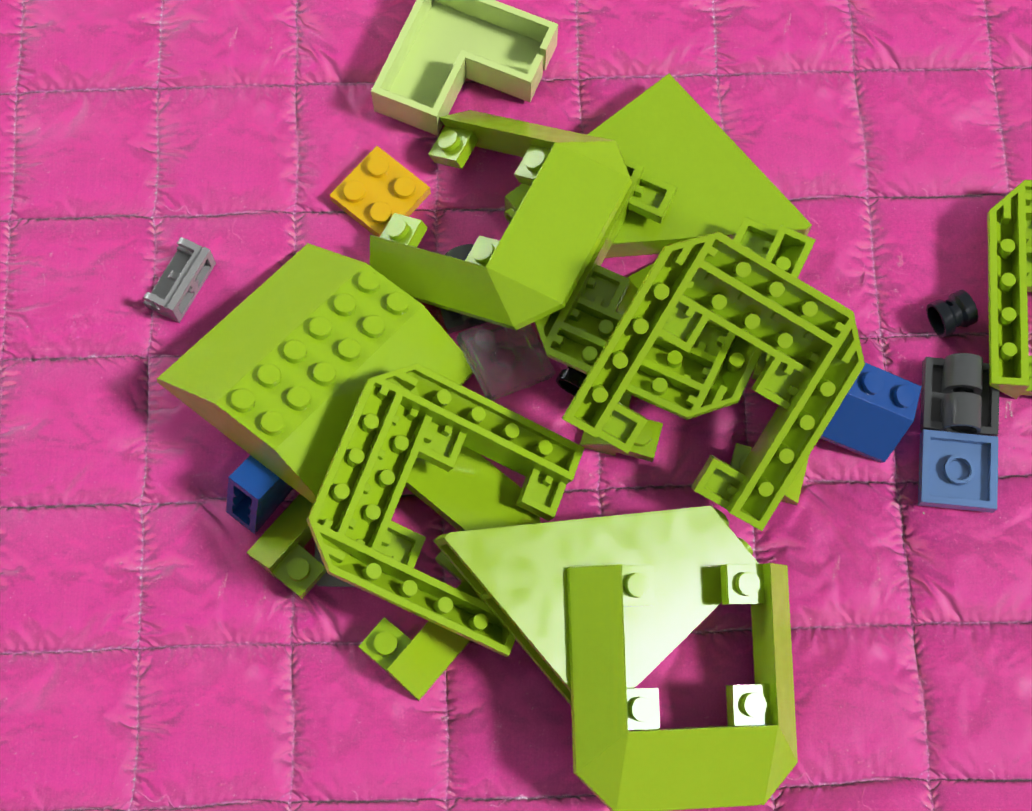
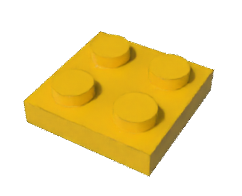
[330,146,431,237]

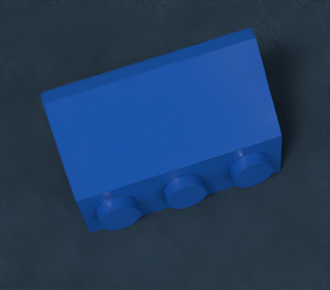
[820,363,922,463]

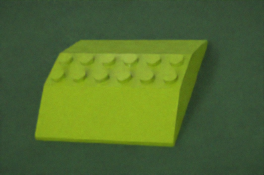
[157,243,476,503]

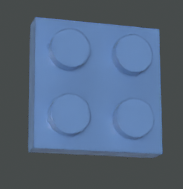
[918,429,998,513]

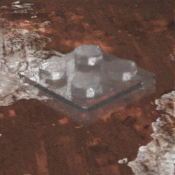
[456,322,556,401]

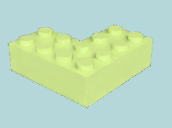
[371,0,558,136]

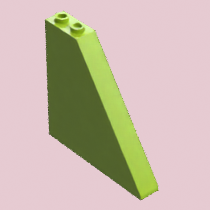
[504,73,812,258]
[433,505,759,705]

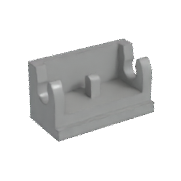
[143,237,216,323]

